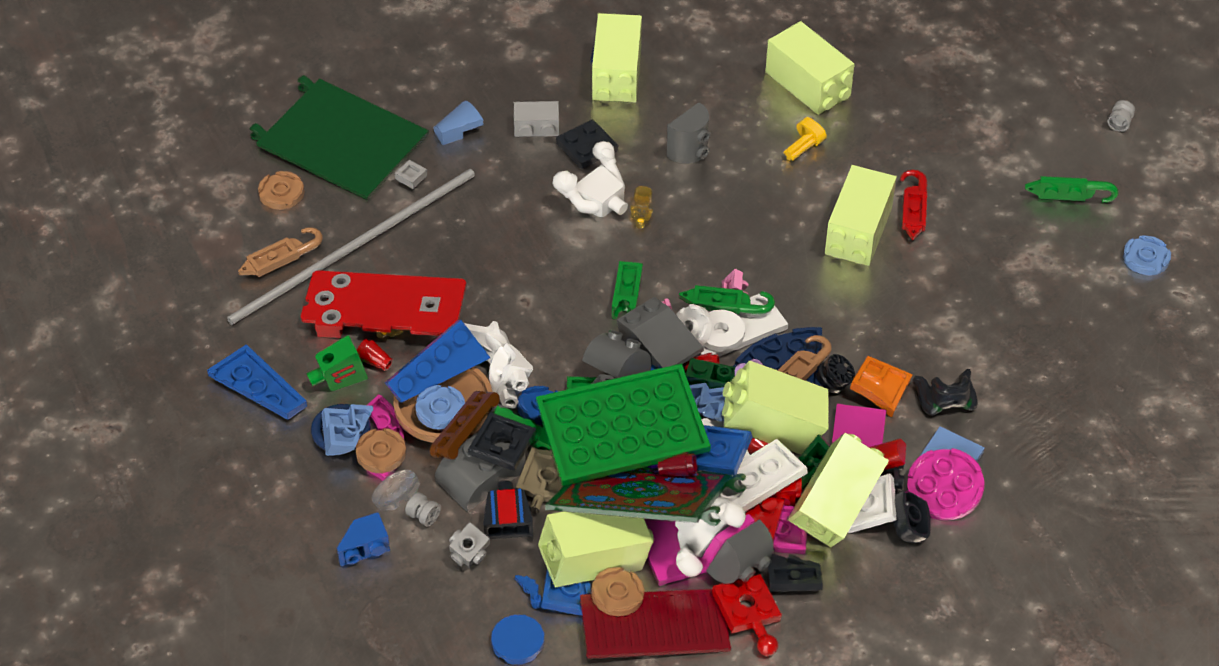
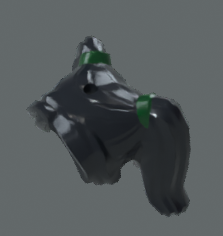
[912,369,978,415]

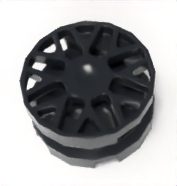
[816,354,855,393]

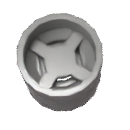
[1108,100,1135,132]
[405,492,441,527]

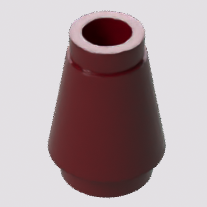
[658,452,697,477]

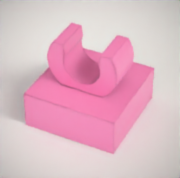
[721,269,749,294]

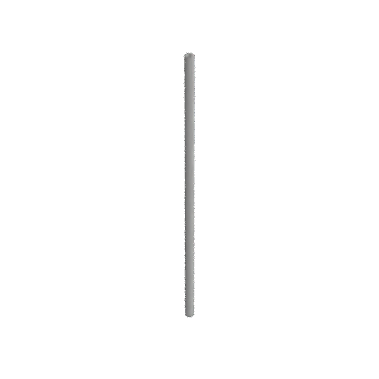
[227,169,475,325]

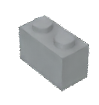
[514,101,559,137]

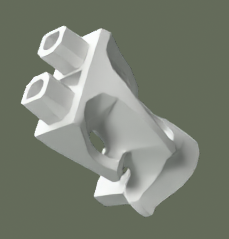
[464,321,533,408]

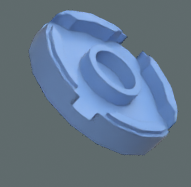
[1123,235,1171,276]
[416,385,465,430]

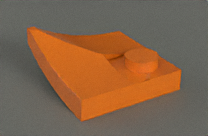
[850,356,913,417]

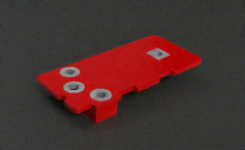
[301,270,467,338]

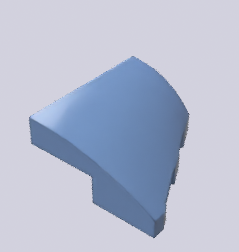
[434,101,483,145]
[689,383,725,421]
[321,404,373,456]

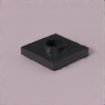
[468,412,536,471]

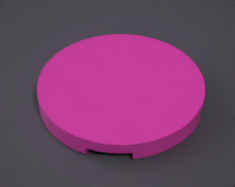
[907,448,984,520]

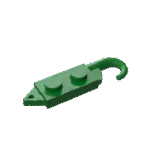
[1025,176,1119,203]
[679,285,775,315]

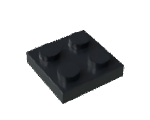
[556,119,618,170]

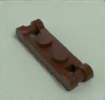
[430,391,500,460]

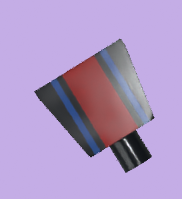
[483,480,533,539]

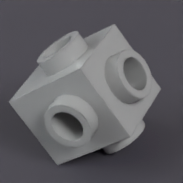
[449,522,490,568]

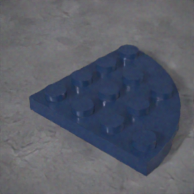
[733,327,822,386]

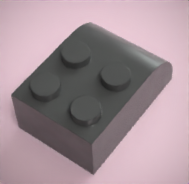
[435,434,525,512]

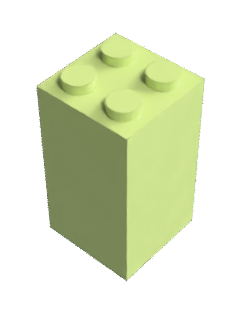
[592,13,642,102]
[766,21,854,115]
[825,165,897,266]
[722,360,828,455]
[787,433,889,547]
[538,511,654,587]

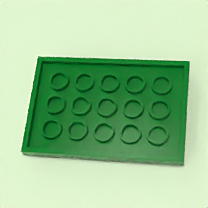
[536,363,711,486]

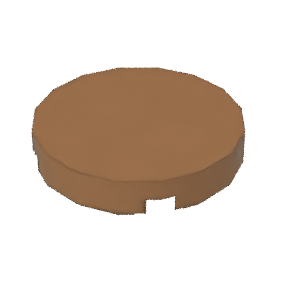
[258,171,305,210]
[356,428,406,473]
[591,567,644,616]

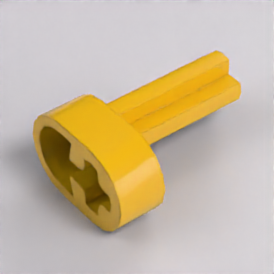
[784,117,827,161]

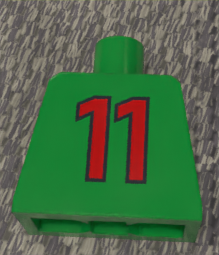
[306,335,368,391]

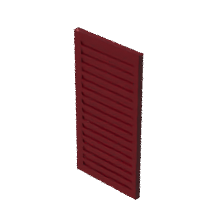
[580,589,732,659]

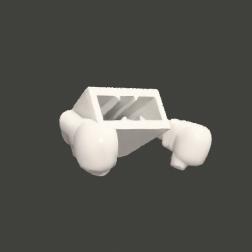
[552,141,628,218]
[675,497,746,577]

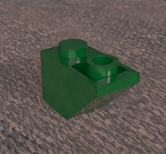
[686,358,736,389]

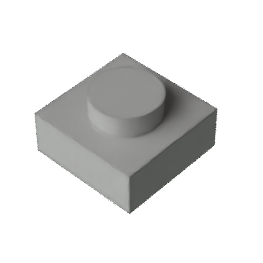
[395,160,427,189]

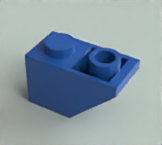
[337,512,390,566]

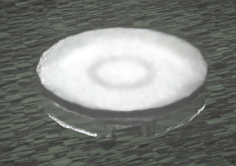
[372,470,420,511]

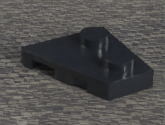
[767,549,823,592]

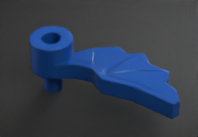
[515,575,542,609]

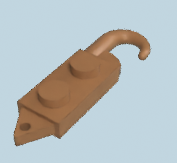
[238,227,323,277]
[777,335,832,381]

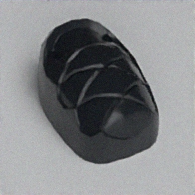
[893,490,931,544]

